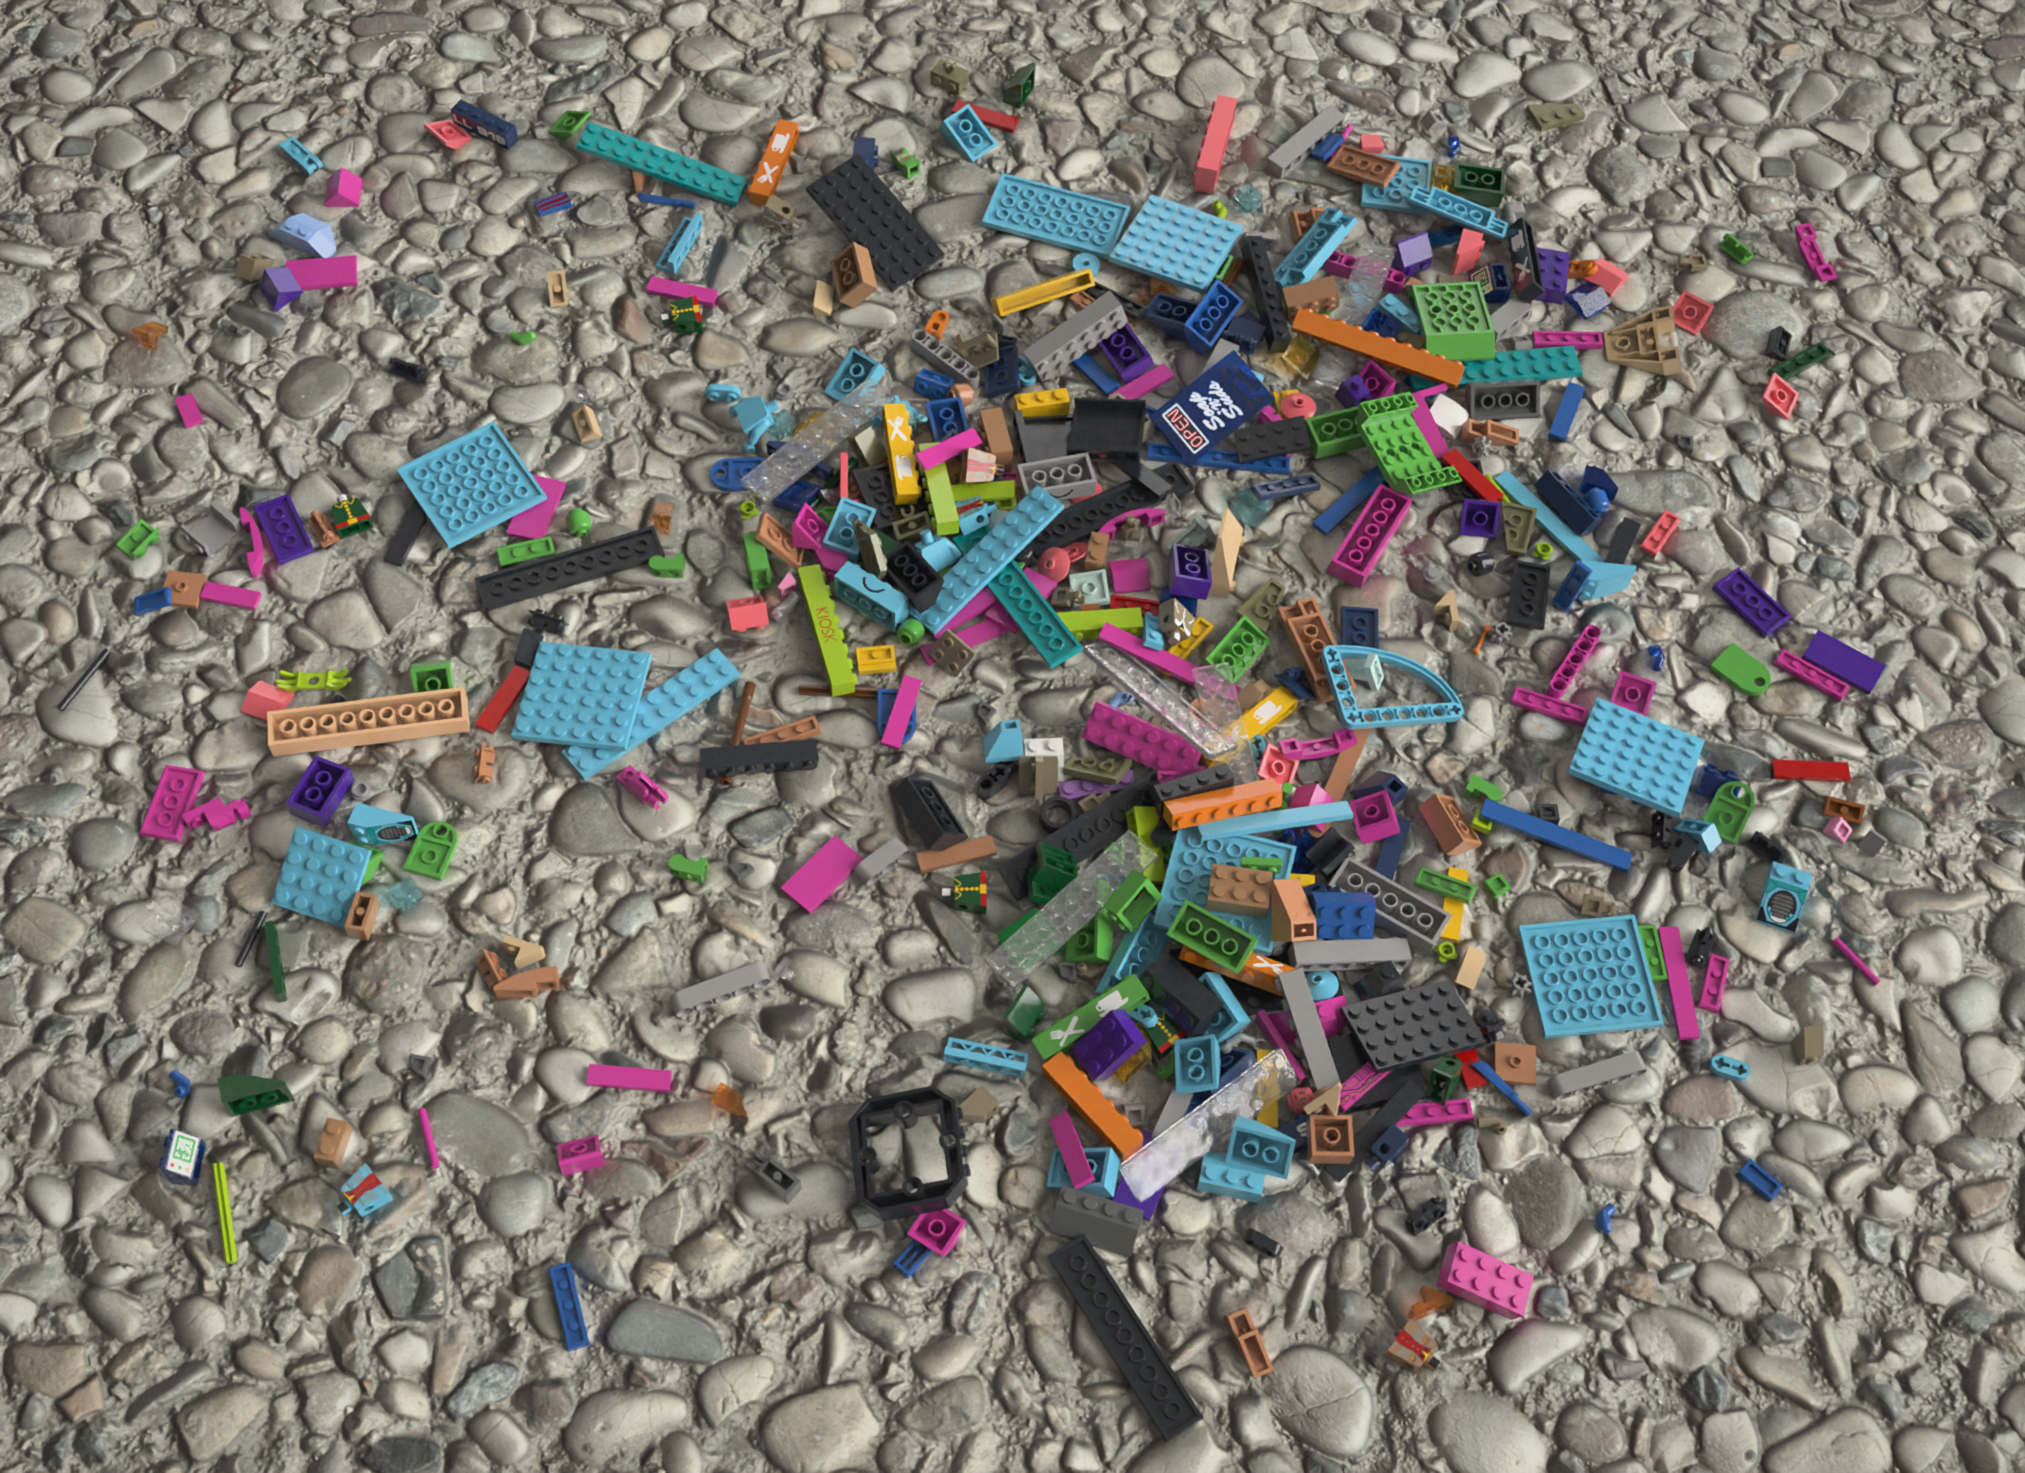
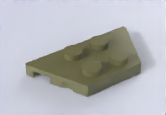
[852,520,887,581]

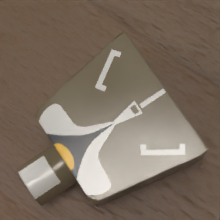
[761,194,803,234]
[1159,598,1196,645]

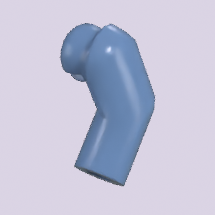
[1108,692,1134,708]

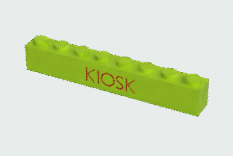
[798,564,858,697]

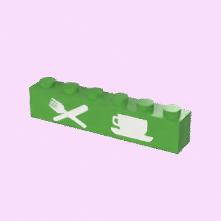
[1031,974,1150,1063]

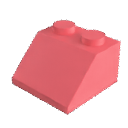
[1450,229,1485,275]
[725,595,769,632]

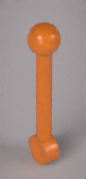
[1472,625,1491,655]

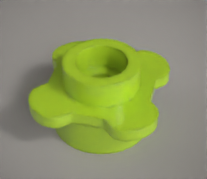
[738,501,759,520]
[1533,542,1553,561]
[1434,942,1457,963]

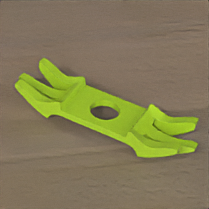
[275,669,351,692]

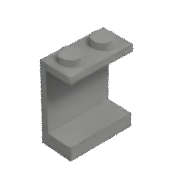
[180,499,244,557]

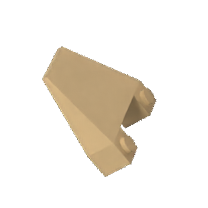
[1604,305,1682,376]
[1208,508,1245,598]

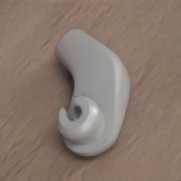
[771,591,800,622]

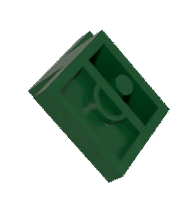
[1026,841,1078,913]

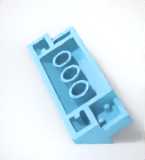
[1407,185,1509,243]
[1273,207,1358,292]
[1095,903,1170,996]

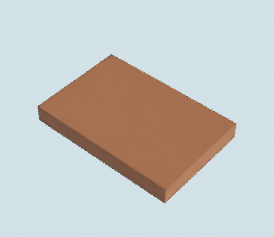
[755,511,805,570]

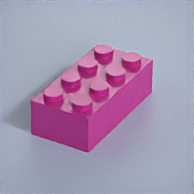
[1436,1241,1534,1320]

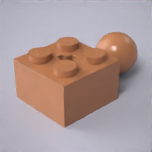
[1306,1086,1354,1164]

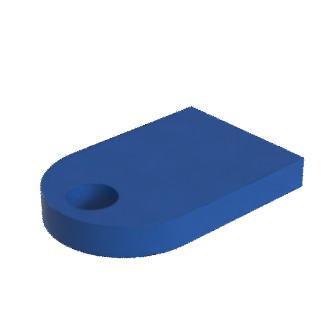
[710,457,765,492]
[877,689,916,745]

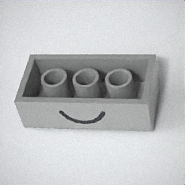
[1016,452,1097,501]

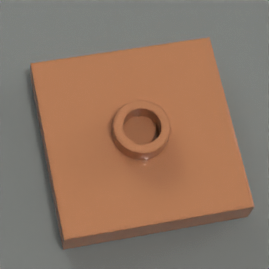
[163,570,207,609]
[1494,1042,1536,1086]

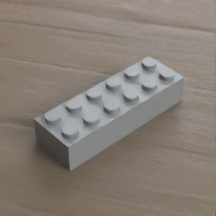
[1023,290,1128,382]
[1327,857,1452,955]

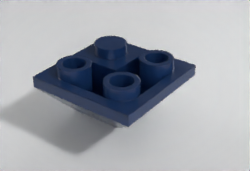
[1350,770,1408,807]

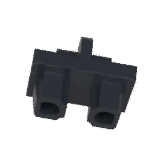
[1476,1010,1506,1044]

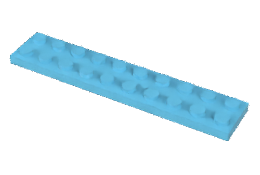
[909,485,1064,635]
[561,648,740,781]

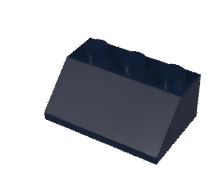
[1196,1047,1263,1109]

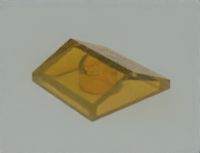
[1280,334,1323,381]

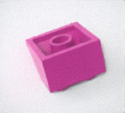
[1349,790,1400,845]

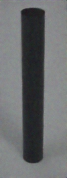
[234,911,267,968]

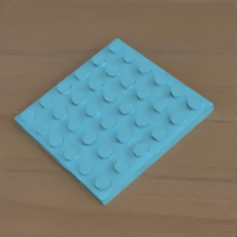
[1109,194,1244,294]
[396,421,547,549]
[511,641,652,751]
[1567,697,1705,818]
[1153,826,1297,956]
[1517,915,1664,1039]

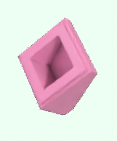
[778,572,797,599]
[1823,817,1852,844]

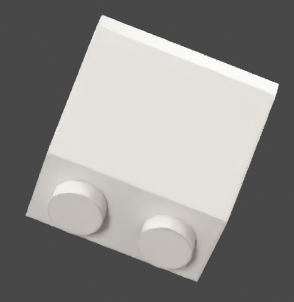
[1023,738,1064,783]

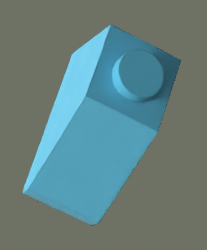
[1673,818,1722,853]

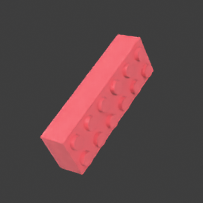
[1192,95,1237,194]

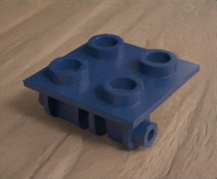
[1222,316,1266,356]
[1274,667,1316,699]

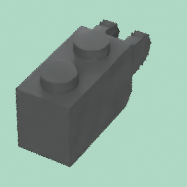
[743,1151,801,1205]

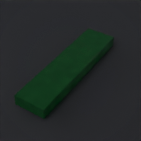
[1767,342,1832,381]
[265,920,287,1003]

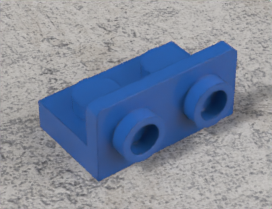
[913,368,956,400]

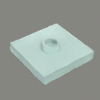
[1069,569,1110,610]

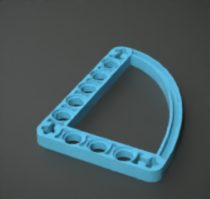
[1320,645,1464,730]

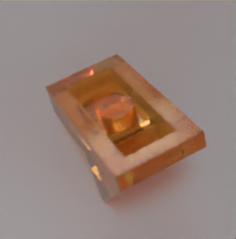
[1149,276,1178,301]
[132,321,169,350]
[1408,1285,1454,1321]

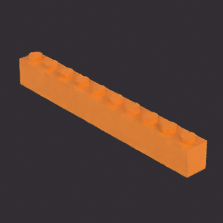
[1292,308,1465,390]

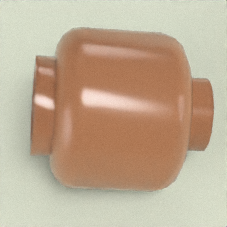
[947,383,974,406]

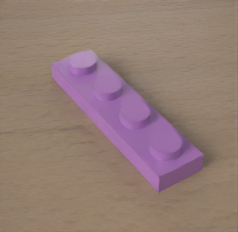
[1057,770,1136,802]

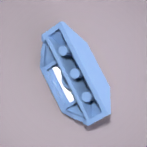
[269,213,337,258]

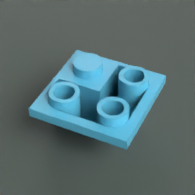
[983,719,1024,763]

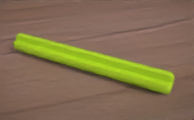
[211,1162,237,1264]

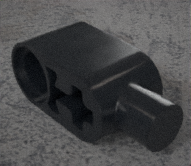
[977,761,1017,800]

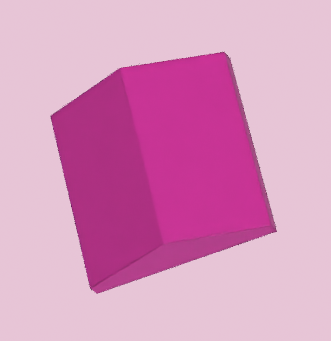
[1108,558,1151,594]
[1609,670,1657,716]

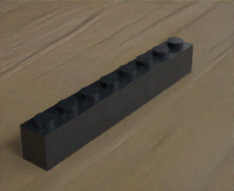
[1241,235,1291,353]

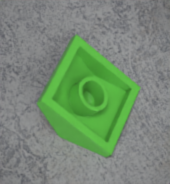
[548,110,591,141]

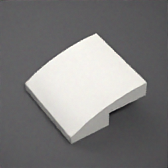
[1430,394,1470,441]

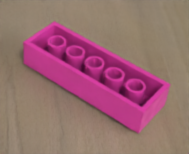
[1328,484,1412,589]
[1081,701,1205,774]

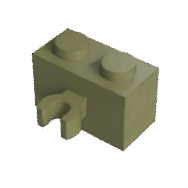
[931,59,969,95]
[846,426,888,468]
[892,505,935,545]

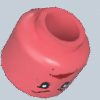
[1287,1087,1315,1115]

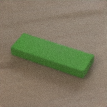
[496,536,555,567]
[1414,866,1477,905]
[1638,925,1668,983]

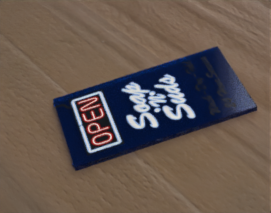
[1149,350,1275,466]

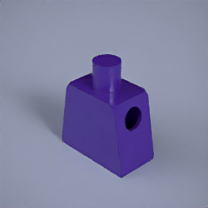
[1335,375,1370,409]

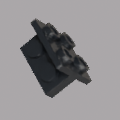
[1304,827,1355,880]

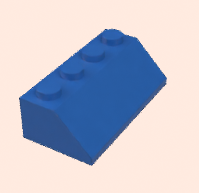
[1183,279,1244,356]

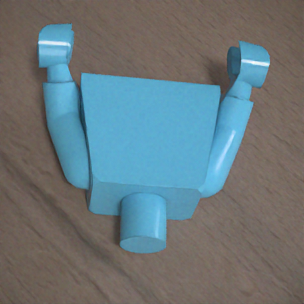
[729,396,780,454]

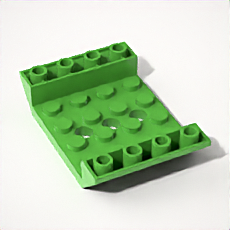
[1405,281,1495,361]
[1357,392,1462,495]

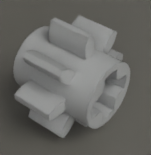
[1469,436,1493,458]
[1488,622,1513,646]
[1506,973,1532,1000]

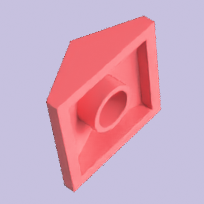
[424,119,472,150]
[1582,258,1629,297]
[1672,290,1714,336]
[1761,372,1799,420]
[241,681,295,722]
[1256,743,1299,789]

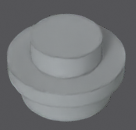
[776,383,793,400]
[1423,567,1442,584]
[351,782,371,801]

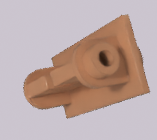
[307,510,340,548]
[472,742,495,784]
[476,949,508,991]

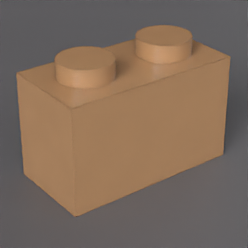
[1084,531,1109,572]
[344,891,380,941]
[314,1118,353,1170]

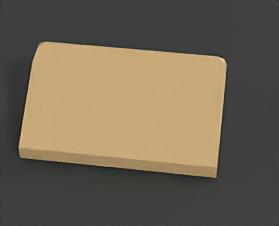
[813,280,835,316]
[571,405,602,443]

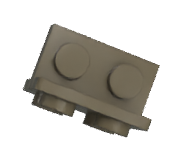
[957,331,999,369]
[928,629,976,677]
[1018,756,1058,799]

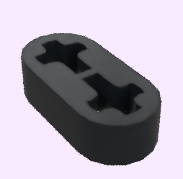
[1243,1228,1283,1259]

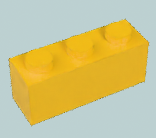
[1014,388,1070,417]

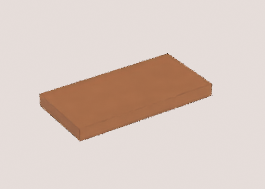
[1326,144,1401,189]

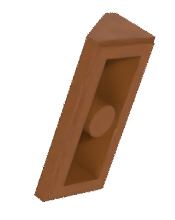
[1822,795,1866,824]

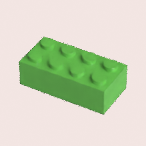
[1305,406,1367,459]

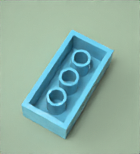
[834,561,909,633]

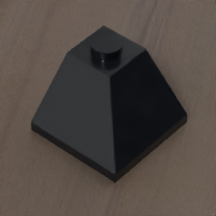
[1353,961,1405,1001]

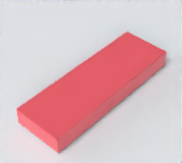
[840,452,848,500]
[1639,510,1681,558]

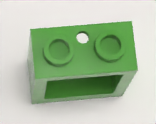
[743,531,772,591]
[1103,869,1163,933]

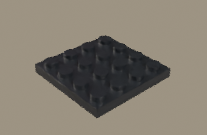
[851,463,933,532]

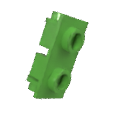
[1718,233,1754,265]

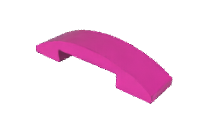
[1794,223,1837,282]
[239,507,264,578]
[1098,508,1166,541]
[1278,728,1357,760]

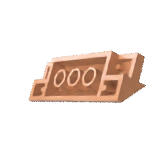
[1277,596,1357,704]

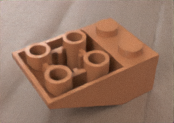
[1270,879,1317,942]

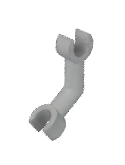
[1219,1033,1266,1054]

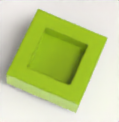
[1470,809,1493,835]

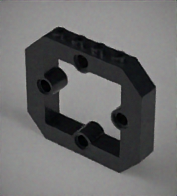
[848,1086,971,1222]

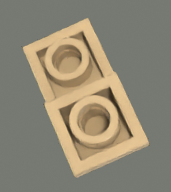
[1454,945,1487,990]

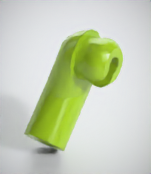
[1212,200,1227,219]

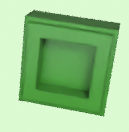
[1483,872,1511,899]

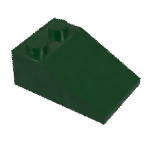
[1453,162,1505,208]
[218,1073,295,1117]

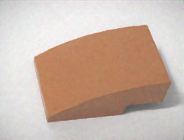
[1288,207,1348,245]

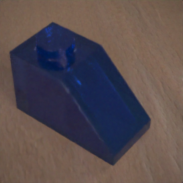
[1578,465,1618,501]

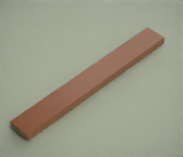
[1305,715,1373,839]

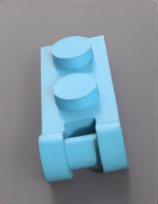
[279,136,323,176]
[1143,611,1164,651]

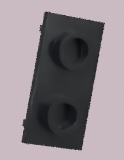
[388,357,428,383]
[527,609,569,635]
[1651,811,1672,850]
[1746,831,1789,864]
[1685,927,1716,970]
[1405,1196,1447,1236]

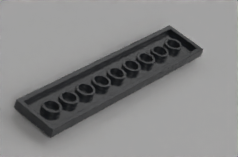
[1029,460,1194,560]
[474,525,665,612]
[996,769,1157,902]
[1048,1234,1204,1442]

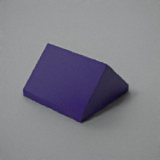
[260,267,304,313]
[1459,498,1501,538]

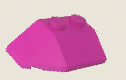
[1268,995,1347,1045]

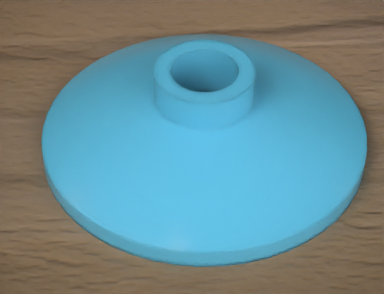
[1305,971,1339,1002]

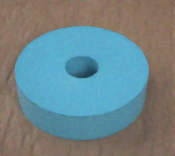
[1072,253,1100,277]

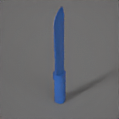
[638,193,696,209]
[1472,1061,1532,1117]

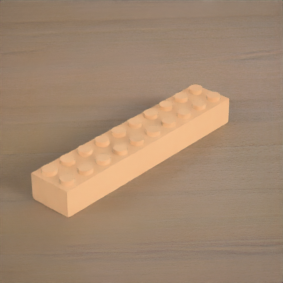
[267,687,470,757]

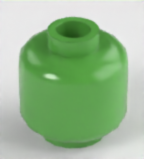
[565,508,592,537]
[897,619,925,646]

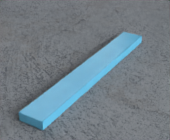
[1494,470,1605,562]
[1196,801,1353,841]

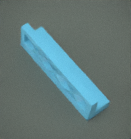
[656,212,703,274]
[944,1037,1029,1078]

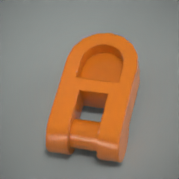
[1568,259,1598,279]
[924,310,949,340]

